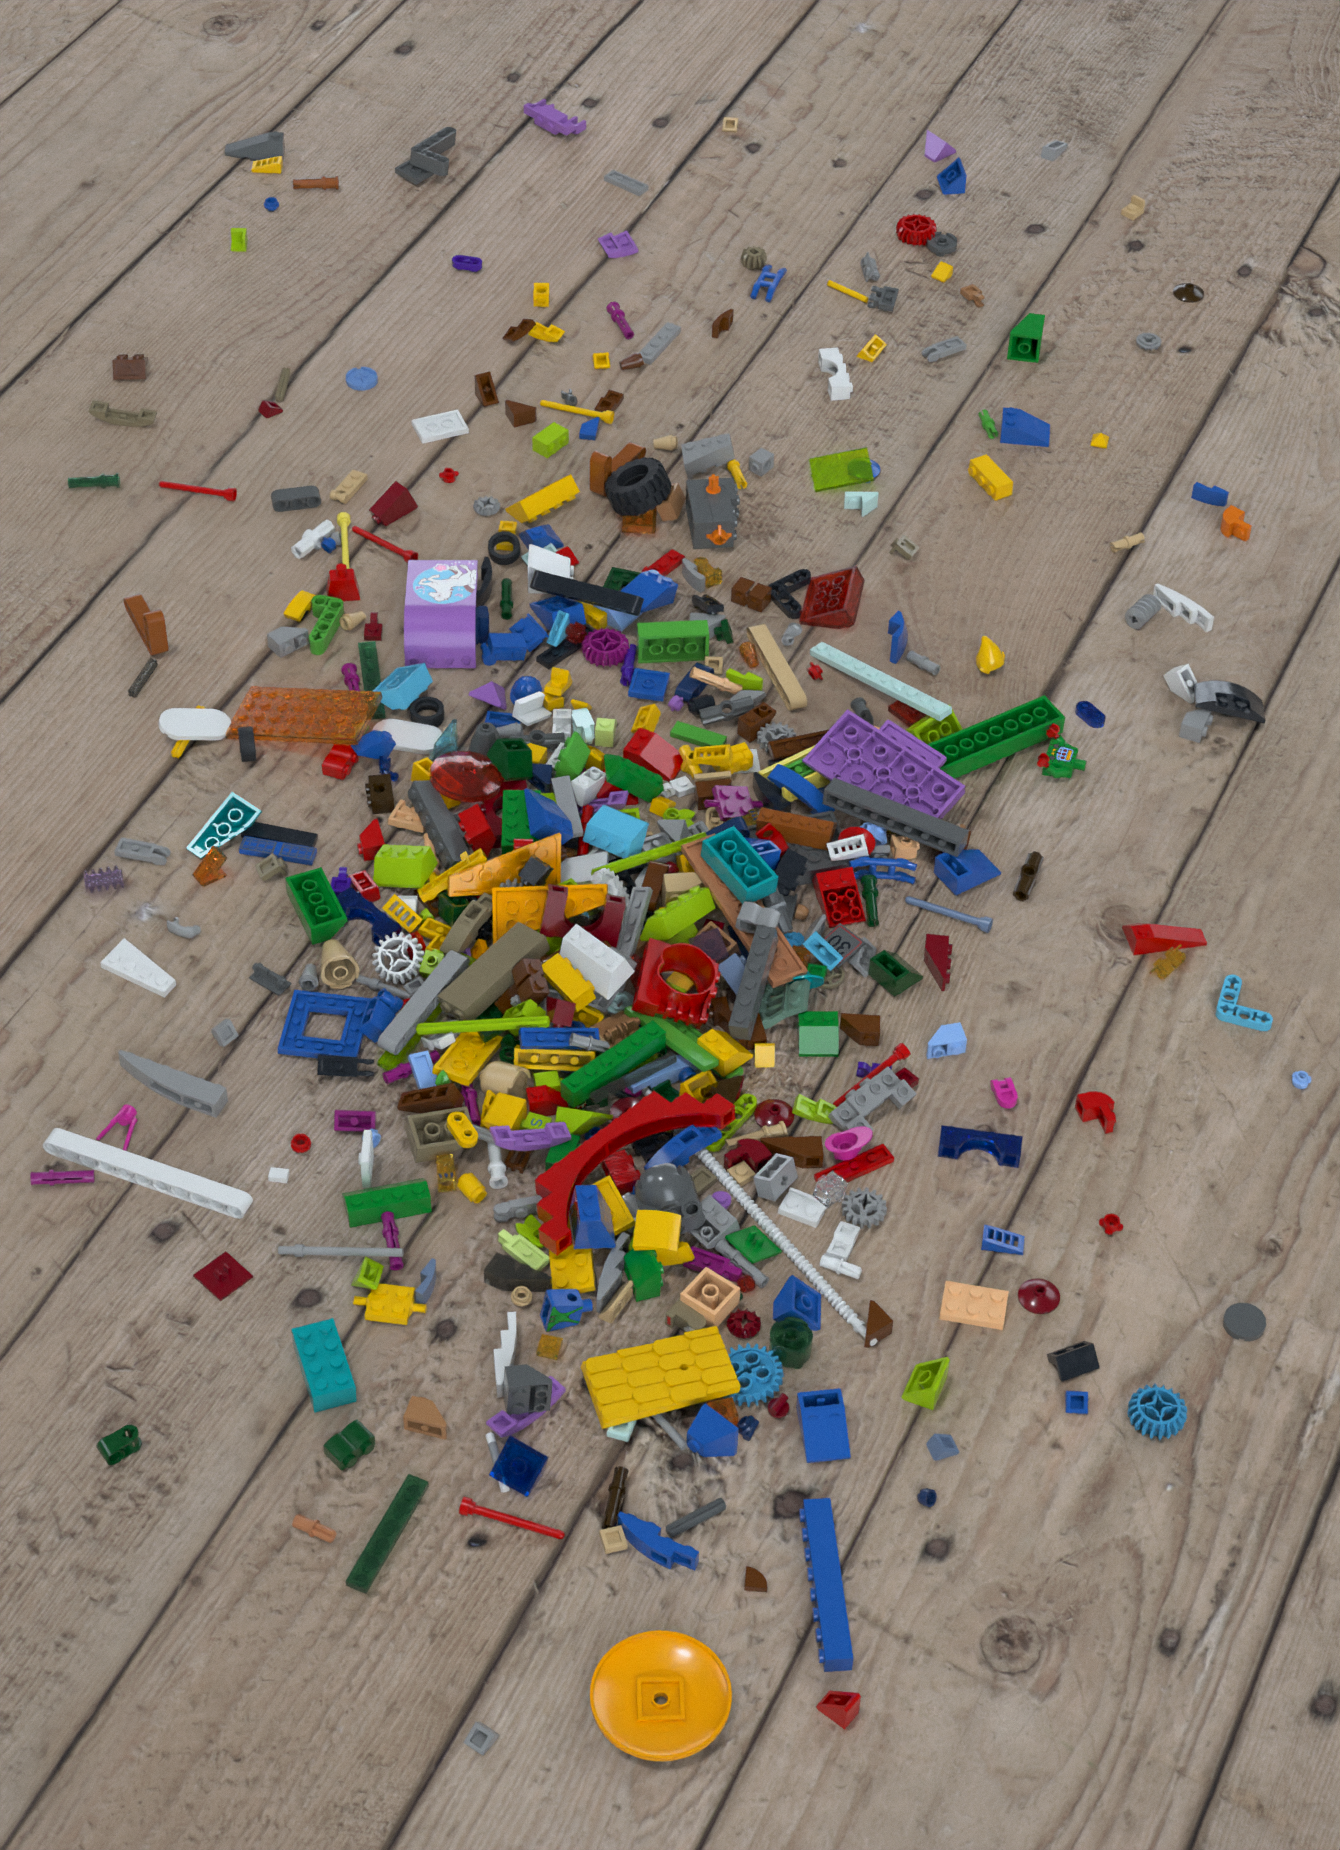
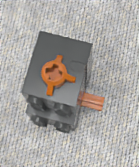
[685,474,740,549]

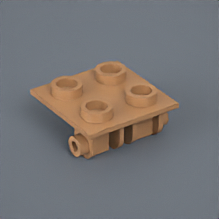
[590,1010,641,1048]

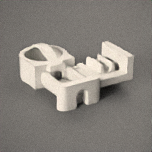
[421,1020,460,1050]

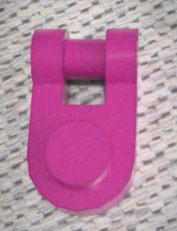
[990,1077,1018,1108]

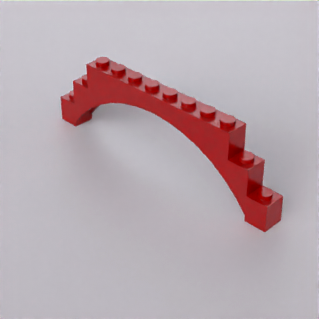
[535,1091,735,1255]

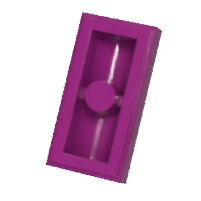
[334,1109,377,1132]

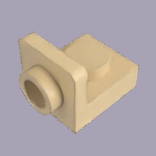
[1121,195,1145,220]

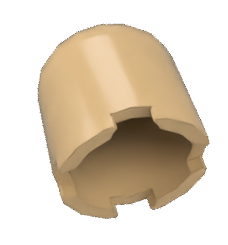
[479,1061,531,1099]

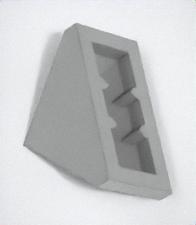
[847,937,877,977]

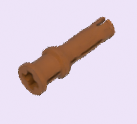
[293,176,339,190]

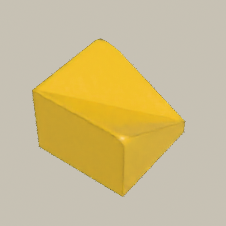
[542,692,564,712]

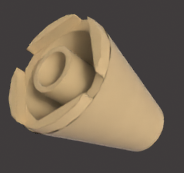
[320,939,360,989]

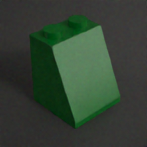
[1007,313,1045,363]

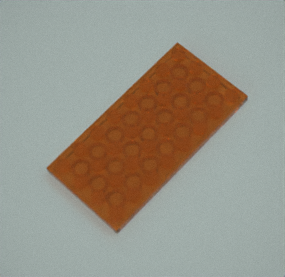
[225,686,383,745]

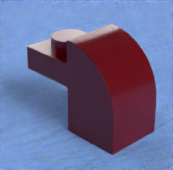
[724,1138,772,1174]

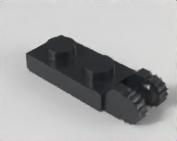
[692,594,724,615]
[317,1055,375,1077]

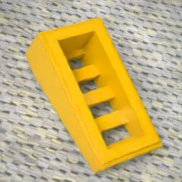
[251,156,283,174]
[577,601,607,630]
[693,744,733,766]
[382,894,423,933]

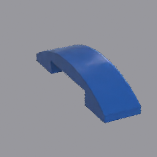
[767,764,835,814]

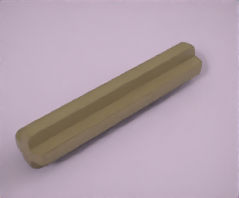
[275,367,290,402]

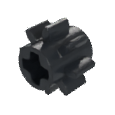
[475,919,493,941]

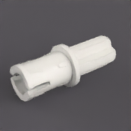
[820,1253,862,1279]

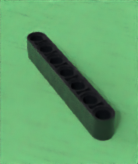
[530,570,644,616]

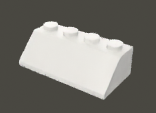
[560,924,635,1000]

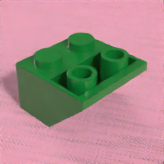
[623,1249,664,1302]

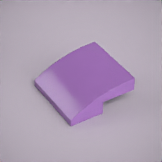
[598,230,639,258]

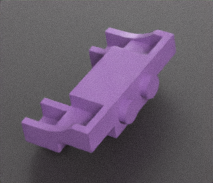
[524,99,586,135]

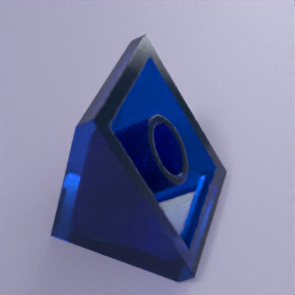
[489,1435,549,1497]

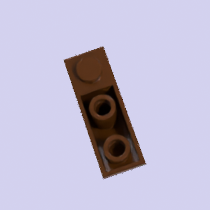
[760,1136,824,1169]

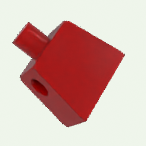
[326,563,360,602]

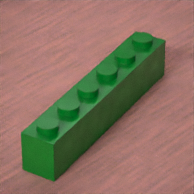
[561,1020,666,1108]

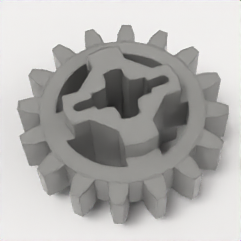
[757,722,796,753]
[842,1187,887,1229]

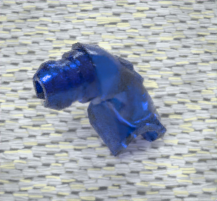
[378,756,399,782]

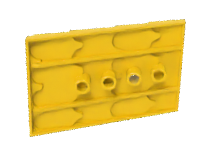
[581,1326,741,1429]

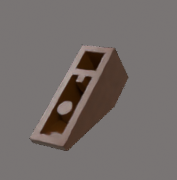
[397,1083,465,1114]

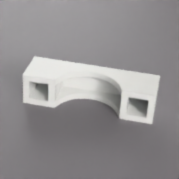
[818,347,853,401]

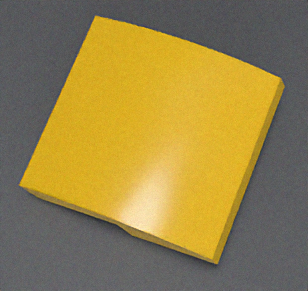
[632,1210,682,1254]

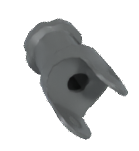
[850,697,874,725]

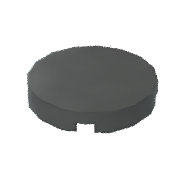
[1223,1303,1266,1342]

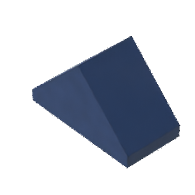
[527,763,553,793]

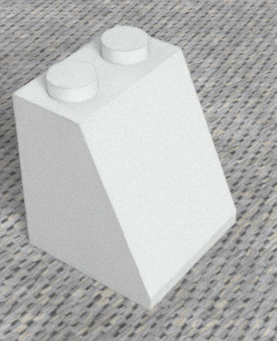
[528,544,574,594]

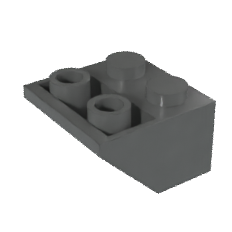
[503,1364,552,1415]

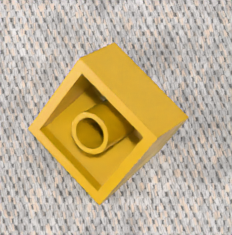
[697,1029,753,1077]

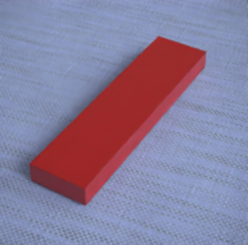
[814,1143,894,1193]

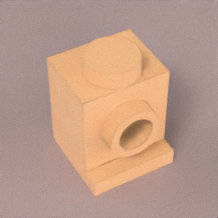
[890,834,920,859]

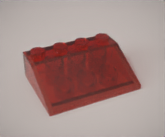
[799,565,865,629]

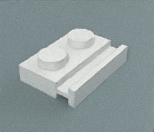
[778,1187,828,1228]

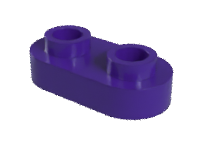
[452,255,482,272]

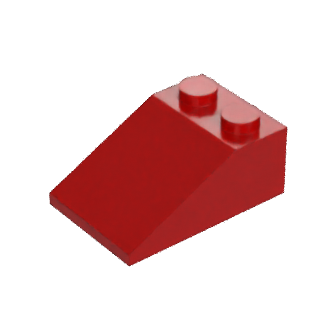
[623,727,683,782]

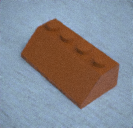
[756,807,837,851]

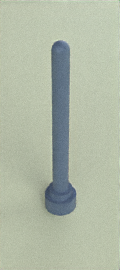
[905,896,993,933]

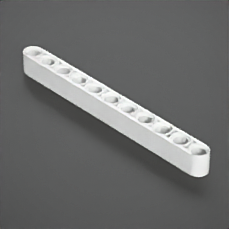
[43,1128,253,1219]

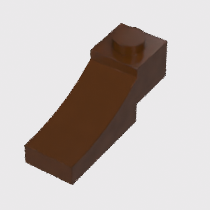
[707,996,747,1049]

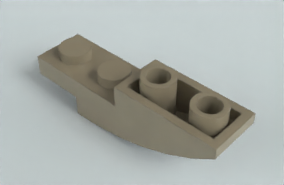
[440,892,492,955]

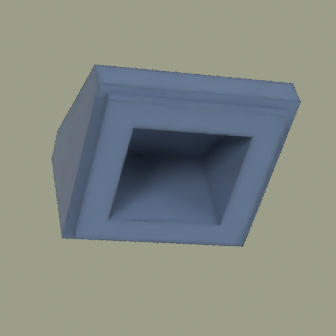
[926,1434,959,1461]

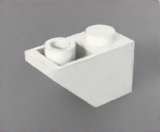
[571,766,606,807]

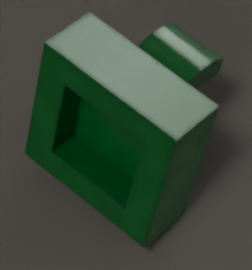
[714,619,734,644]

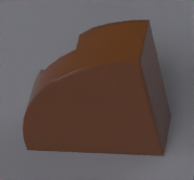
[744,1566,767,1592]

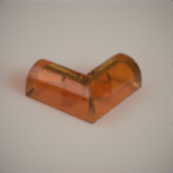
[622,507,657,534]

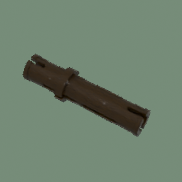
[602,1466,629,1529]

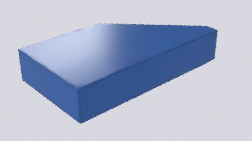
[579,417,600,440]

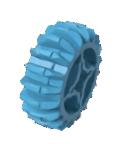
[1127,1384,1187,1441]

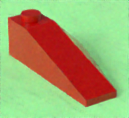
[1122,923,1207,956]

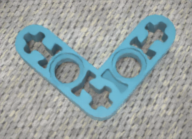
[1215,975,1273,1031]

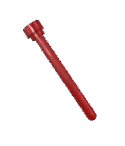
[159,481,237,502]
[352,526,418,563]
[833,1043,911,1107]
[459,1496,565,1539]

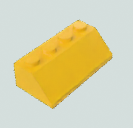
[505,474,580,523]

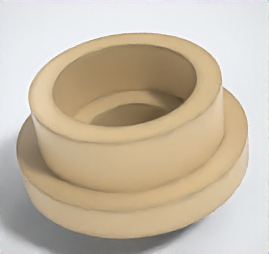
[511,1286,532,1306]

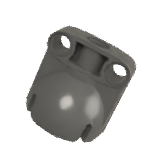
[634,1163,705,1235]

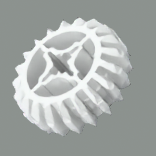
[372,932,425,984]

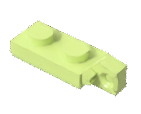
[498,1229,550,1275]

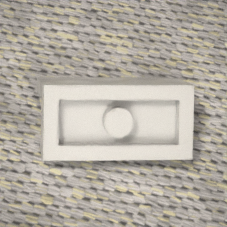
[512,691,552,726]

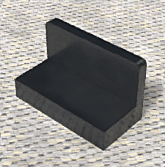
[1047,1341,1100,1381]

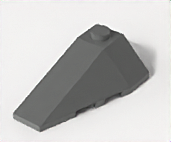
[225,131,285,161]

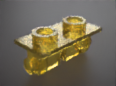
[1149,944,1186,979]

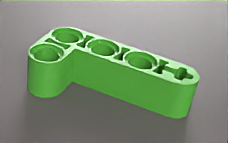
[309,595,344,655]

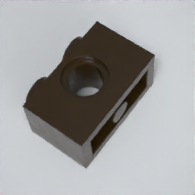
[365,774,394,815]

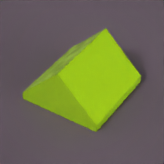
[901,1357,950,1410]

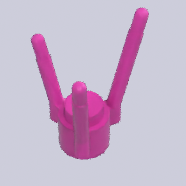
[96,1104,138,1151]

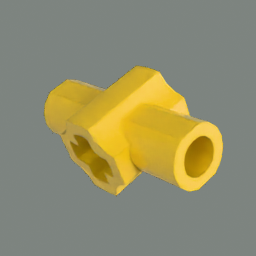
[679,745,703,780]

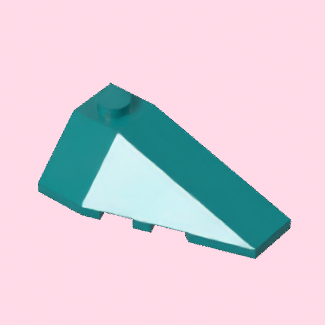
[186,792,262,859]

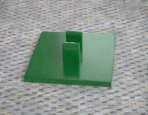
[725,1225,782,1264]

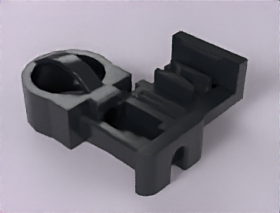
[631,1130,673,1164]

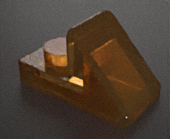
[192,845,227,887]

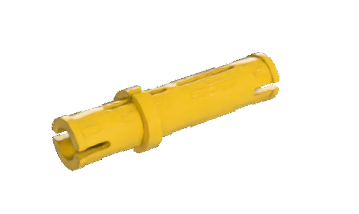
[727,459,747,489]

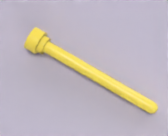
[337,512,351,569]

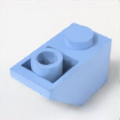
[926,1022,967,1059]

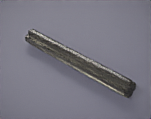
[590,1052,677,1104]

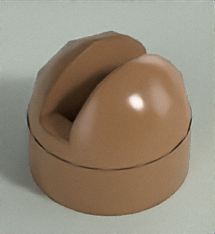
[794,904,809,920]

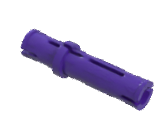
[620,644,637,686]

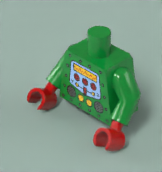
[1037,724,1087,778]

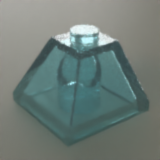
[429,719,458,770]

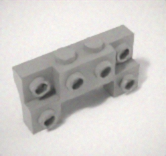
[828,1067,916,1131]

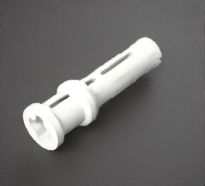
[487,1142,508,1189]

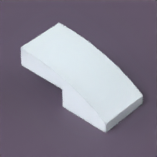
[553,709,571,739]
[826,1221,860,1262]

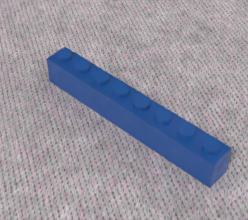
[799,1498,853,1672]

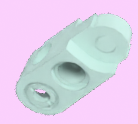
[571,708,595,744]

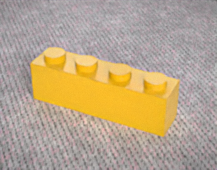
[514,1045,596,1071]

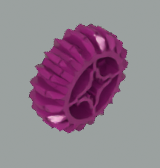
[582,627,629,668]

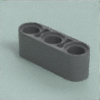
[271,485,321,512]

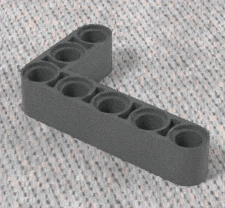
[410,127,456,176]

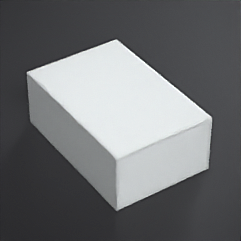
[268,1167,289,1183]

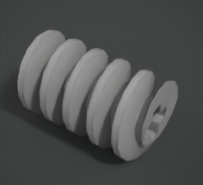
[1125,594,1161,629]

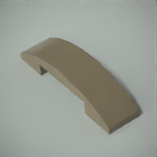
[89,400,157,427]

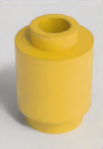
[457,1173,487,1203]

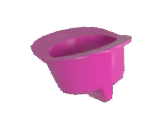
[825,1126,873,1160]

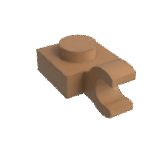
[960,284,985,308]

